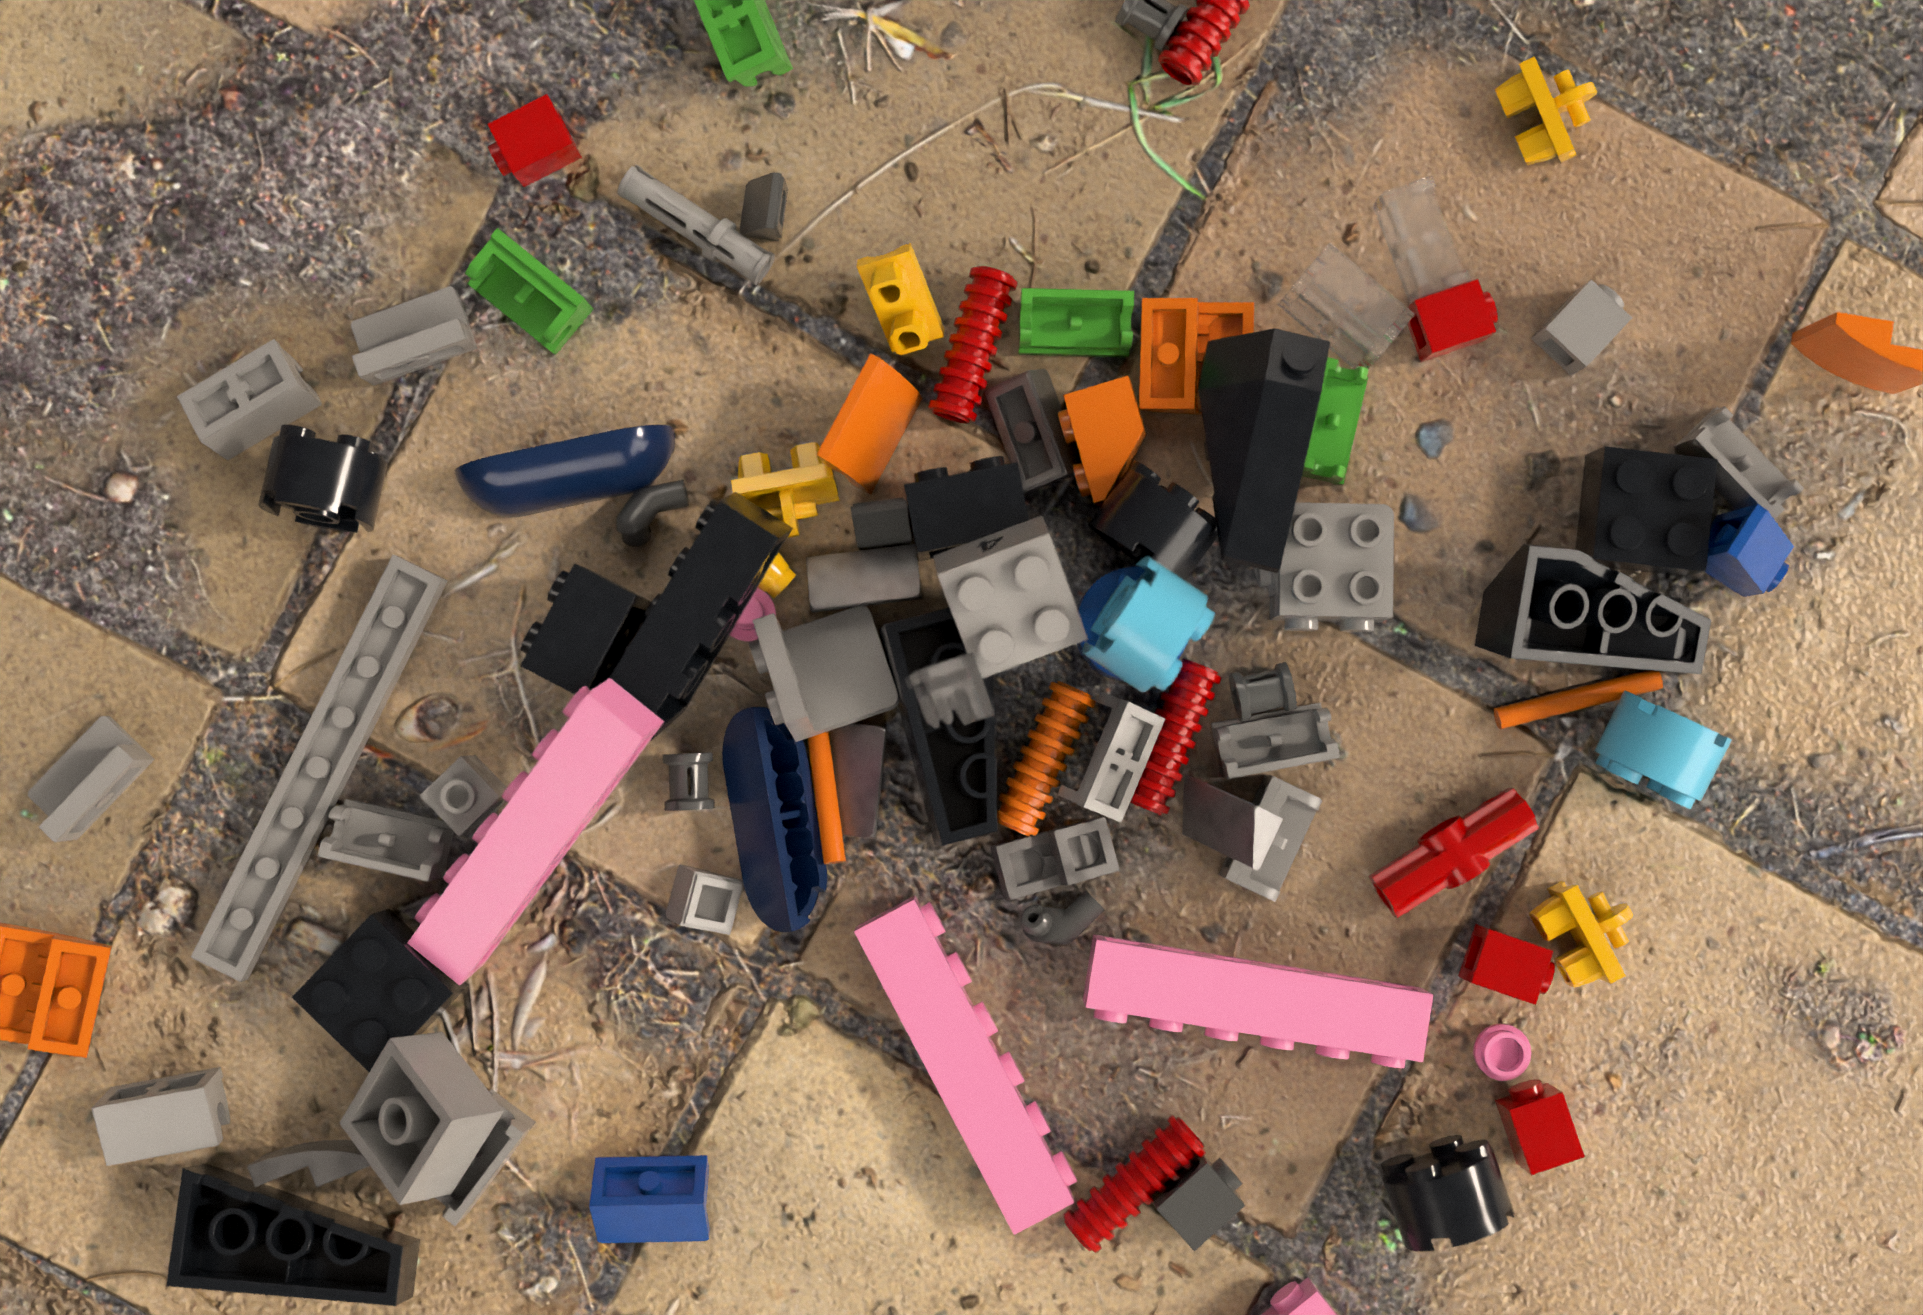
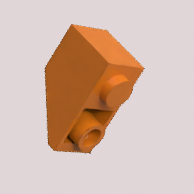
[1058,376,1147,506]

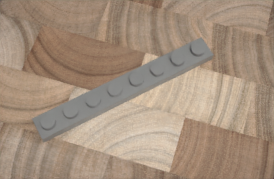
[191,554,448,982]

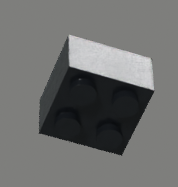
[1575,446,1718,576]
[904,456,1029,561]
[520,563,652,694]
[292,909,469,1072]

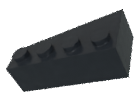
[609,492,793,741]
[879,607,997,846]
[166,1163,420,1306]

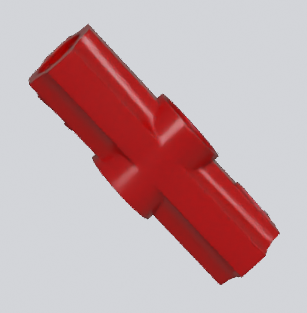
[1368,787,1539,918]

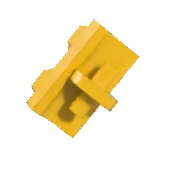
[1495,56,1598,165]
[857,243,945,355]
[731,442,840,538]
[1529,881,1633,988]

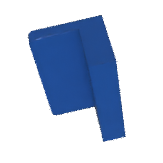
[589,1155,710,1243]

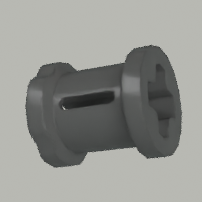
[1115,0,1189,51]
[1229,662,1297,722]
[663,752,715,811]

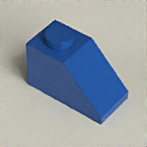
[1705,504,1794,597]

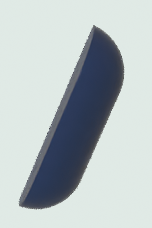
[455,425,675,517]
[722,707,827,932]

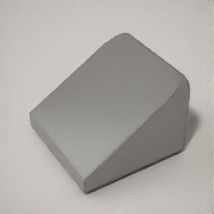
[666,864,743,935]

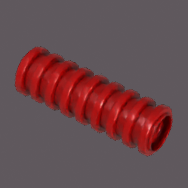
[1158,0,1250,86]
[928,266,1018,424]
[1130,658,1222,815]
[1063,1115,1206,1253]

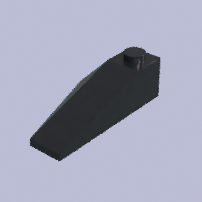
[1196,328,1330,573]
[1475,544,1711,674]

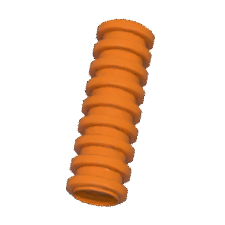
[997,681,1096,837]

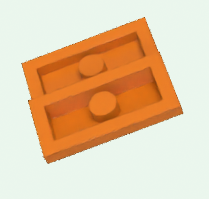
[1139,298,1255,415]
[1791,312,1923,394]
[816,353,923,495]
[0,923,112,1058]

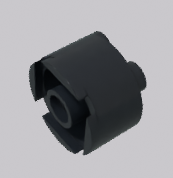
[258,425,387,533]
[1088,460,1218,581]
[1381,1135,1515,1252]

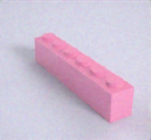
[407,678,664,986]
[854,896,1078,1235]
[1083,934,1433,1068]

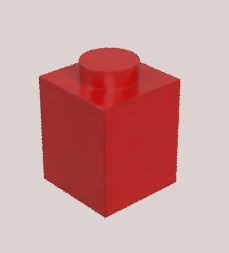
[487,94,582,187]
[1403,279,1498,362]
[1458,924,1555,1005]
[1495,1079,1585,1175]

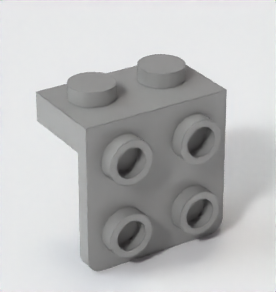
[1270,502,1394,632]
[749,606,899,742]

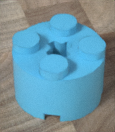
[1082,556,1215,692]
[1594,690,1732,809]

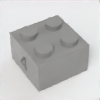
[933,515,1088,680]
[339,1032,504,1205]

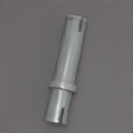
[617,165,775,285]

